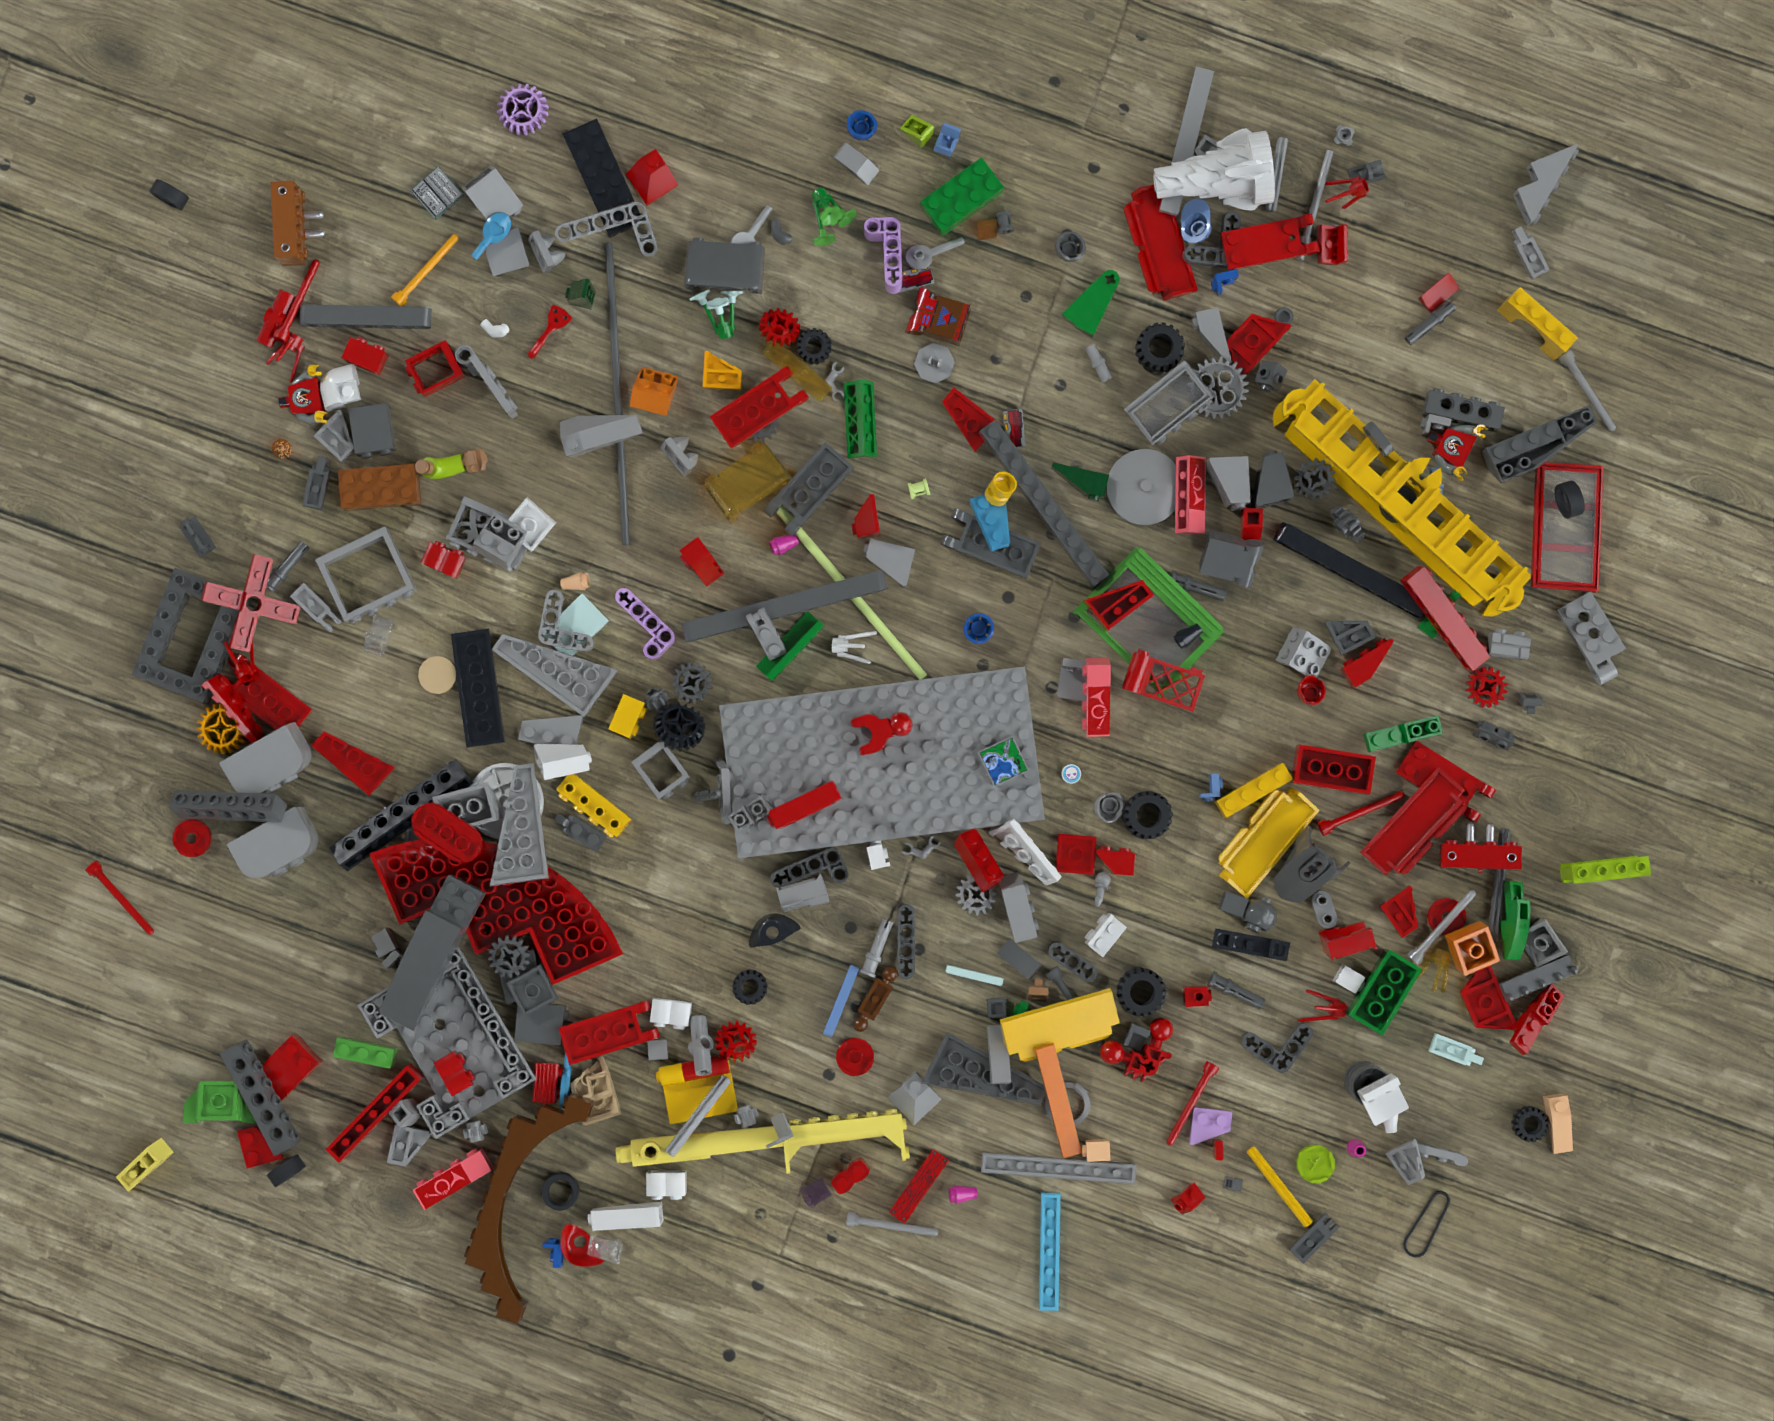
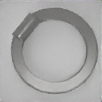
[1044,1081,1090,1126]

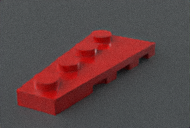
[311,731,395,797]

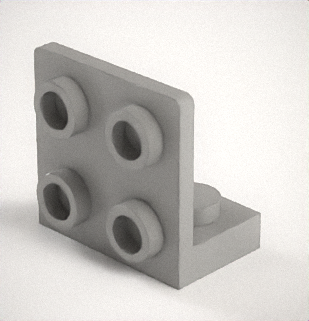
[1057,658,1086,701]

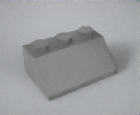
[432,783,503,826]

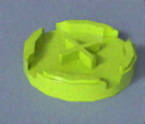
[1296,1144,1335,1183]

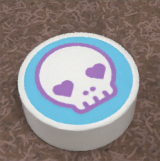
[1061,764,1081,784]

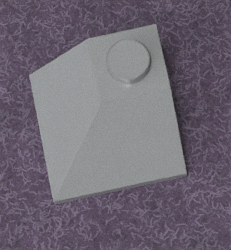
[888,1071,942,1125]

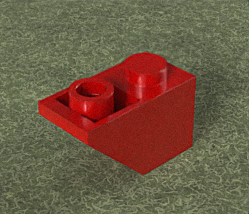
[1240,508,1263,540]
[1095,846,1135,876]

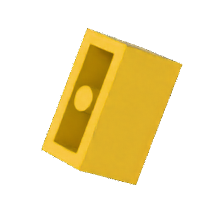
[608,694,648,739]

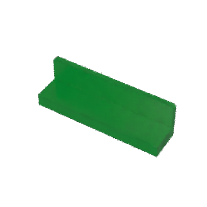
[756,612,825,682]

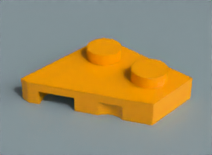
[703,351,742,390]

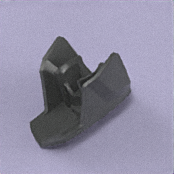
[1274,826,1350,903]

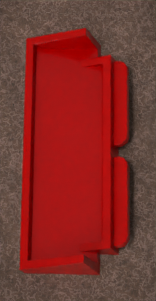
[1123,185,1198,301]
[1360,767,1466,875]

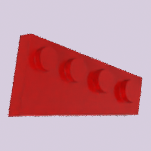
[201,673,265,744]

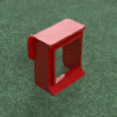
[1319,921,1377,961]

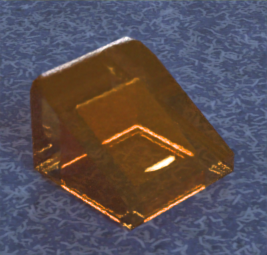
[976,219,997,240]

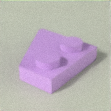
[1189,1107,1232,1145]

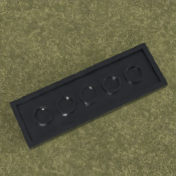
[563,118,640,238]
[451,628,505,748]

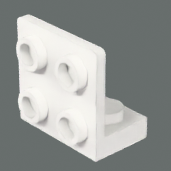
[1084,913,1127,957]
[1357,1073,1409,1126]

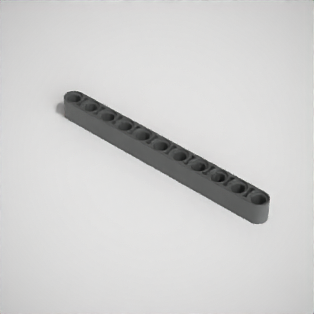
[682,570,888,642]

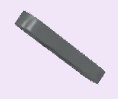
[898,904,915,980]

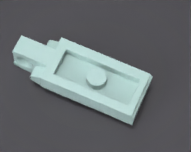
[1428,1033,1484,1066]

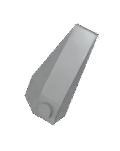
[560,415,643,458]

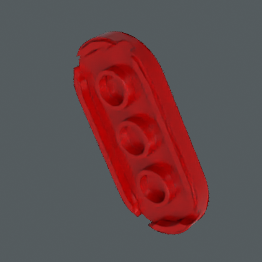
[411,803,483,863]

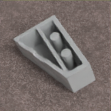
[999,872,1039,943]

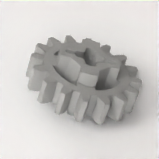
[955,875,997,915]

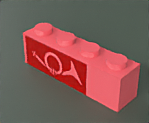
[1175,455,1206,535]
[1082,658,1111,737]
[413,1148,494,1210]

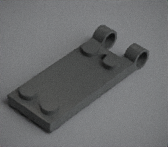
[763,442,854,536]
[940,508,1041,579]

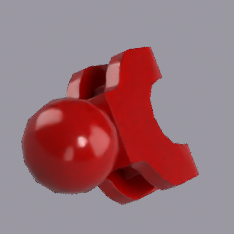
[850,712,913,755]

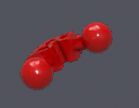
[1100,1017,1174,1083]

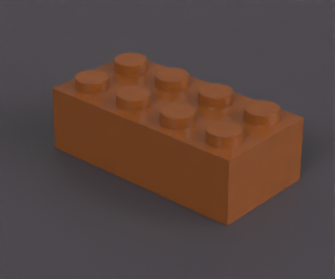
[338,464,422,511]

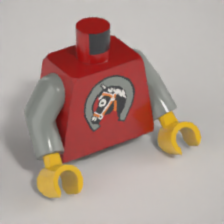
[278,365,327,424]
[1427,425,1488,481]

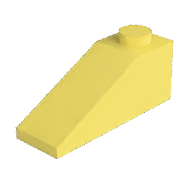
[116,1138,174,1192]

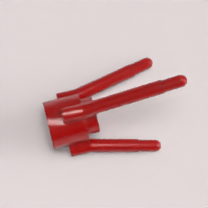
[1325,176,1369,209]
[266,332,305,383]
[224,640,257,683]
[1298,989,1346,1022]

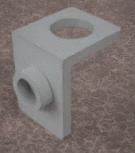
[766,1112,793,1148]

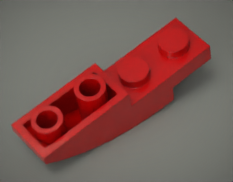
[1509,983,1565,1055]

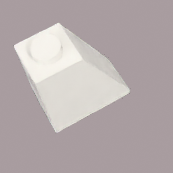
[534,744,592,780]

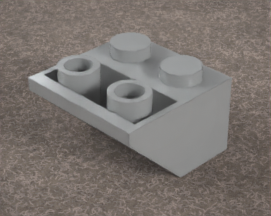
[473,512,527,570]

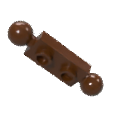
[853,966,898,1032]

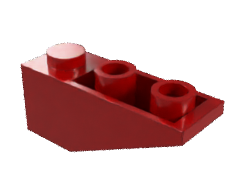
[1340,638,1394,689]

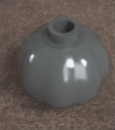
[1242,897,1277,934]

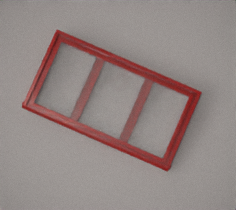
[1530,462,1604,593]

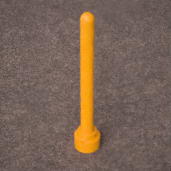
[391,234,459,307]

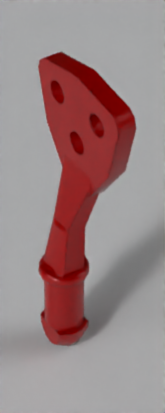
[528,305,572,359]

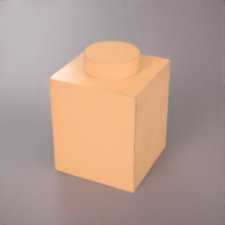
[1082,1139,1111,1162]

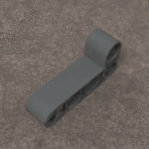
[770,848,849,888]

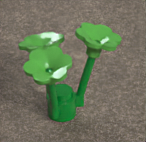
[811,188,857,246]

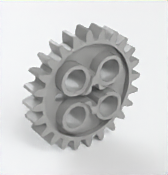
[1186,356,1249,419]

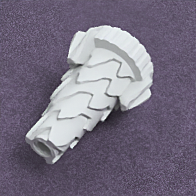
[1153,128,1275,210]

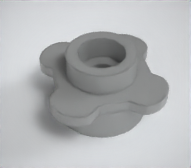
[1334,125,1355,146]

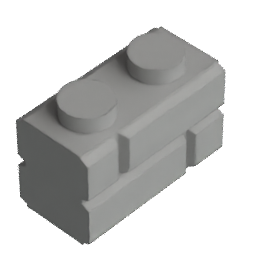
[1487,629,1531,661]

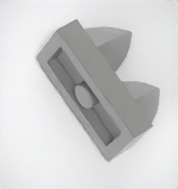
[528,230,566,273]
[661,437,698,477]

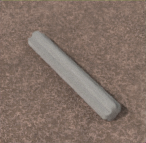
[1266,137,1288,212]

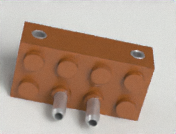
[270,181,325,266]

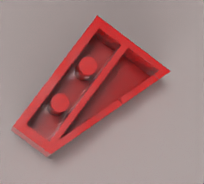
[679,537,725,587]
[1083,580,1154,631]

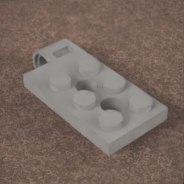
[455,345,518,419]
[1556,592,1626,686]

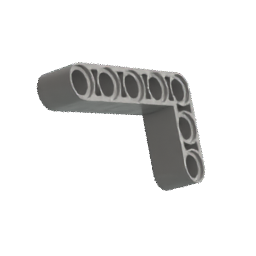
[555,201,657,257]

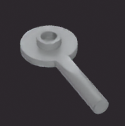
[730,205,773,244]
[906,237,965,270]

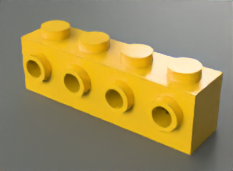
[556,774,632,838]

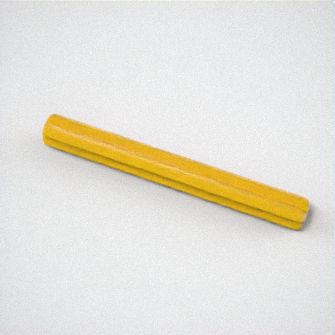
[1247,1146,1313,1227]

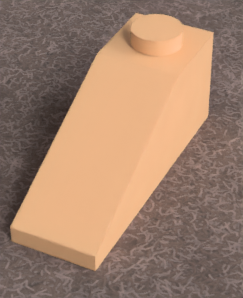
[1543,1093,1573,1154]

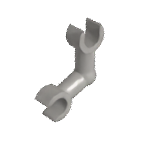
[824,362,844,403]
[902,835,941,859]

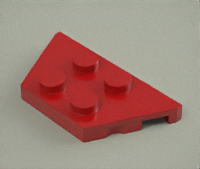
[1227,313,1292,374]
[1459,965,1516,1030]

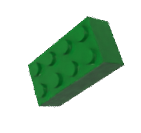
[920,157,1004,237]
[1346,948,1422,1036]

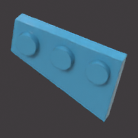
[969,494,1010,552]

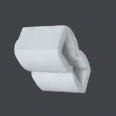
[650,998,692,1030]
[646,1170,687,1200]

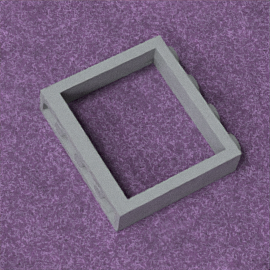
[315,526,417,624]

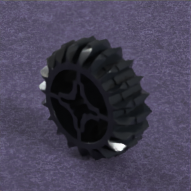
[653,702,705,752]

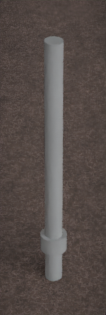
[1296,150,1334,261]

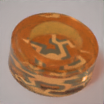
[272,439,292,459]

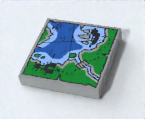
[978,736,1029,787]

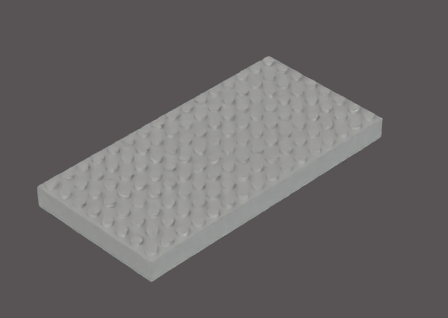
[719,666,1045,859]

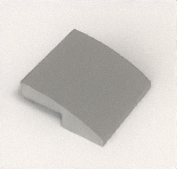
[482,227,530,276]

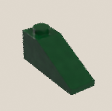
[565,279,596,310]
[1051,462,1109,501]

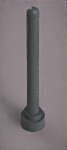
[1045,966,1104,1048]

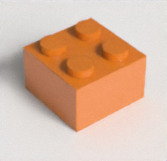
[1445,921,1500,976]

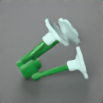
[689,289,743,339]

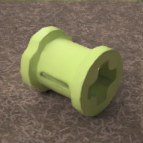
[908,478,930,499]

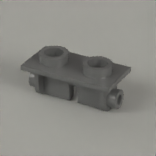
[179,516,216,558]
[1472,720,1515,751]

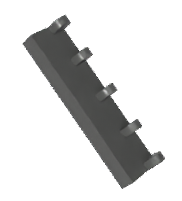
[1499,955,1578,1002]

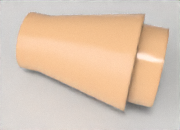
[560,572,590,590]

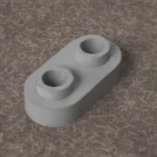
[1311,891,1337,929]

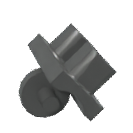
[1347,160,1386,185]

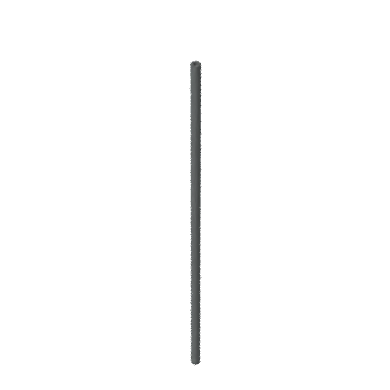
[605,242,630,546]

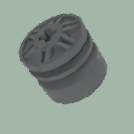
[1344,1061,1388,1105]

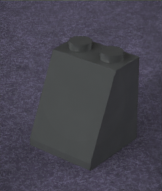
[1251,450,1295,508]

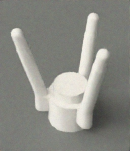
[832,631,877,664]

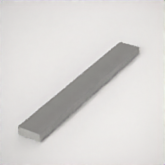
[1159,67,1214,216]
[981,1152,1137,1184]

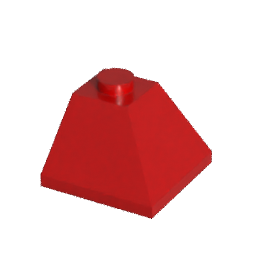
[626,148,678,206]
[851,494,880,539]

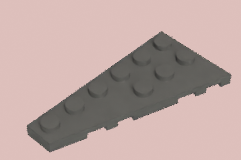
[921,1032,1046,1106]

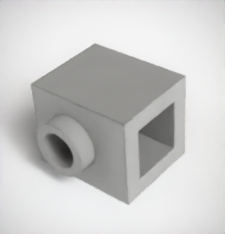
[388,1098,422,1128]

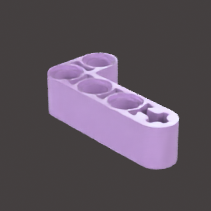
[864,217,902,294]
[615,588,676,660]

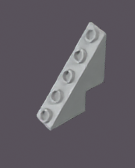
[1513,144,1579,226]

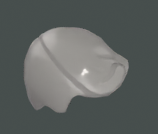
[1093,792,1126,823]

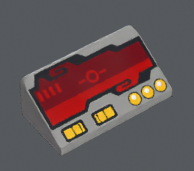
[893,265,935,293]
[1003,409,1025,449]

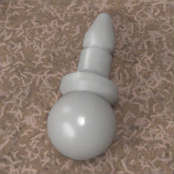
[1095,872,1111,907]

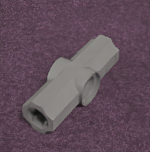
[688,1015,714,1076]

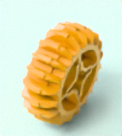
[196,703,246,754]

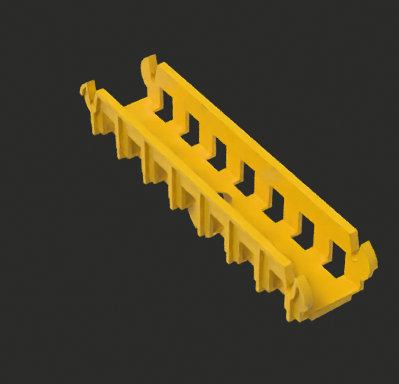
[1272,379,1531,617]

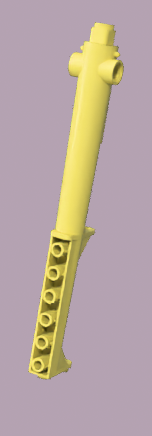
[616,1109,910,1174]

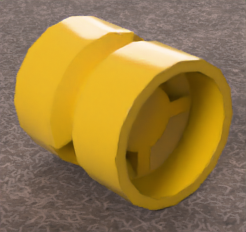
[985,472,1017,506]

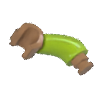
[415,449,488,480]

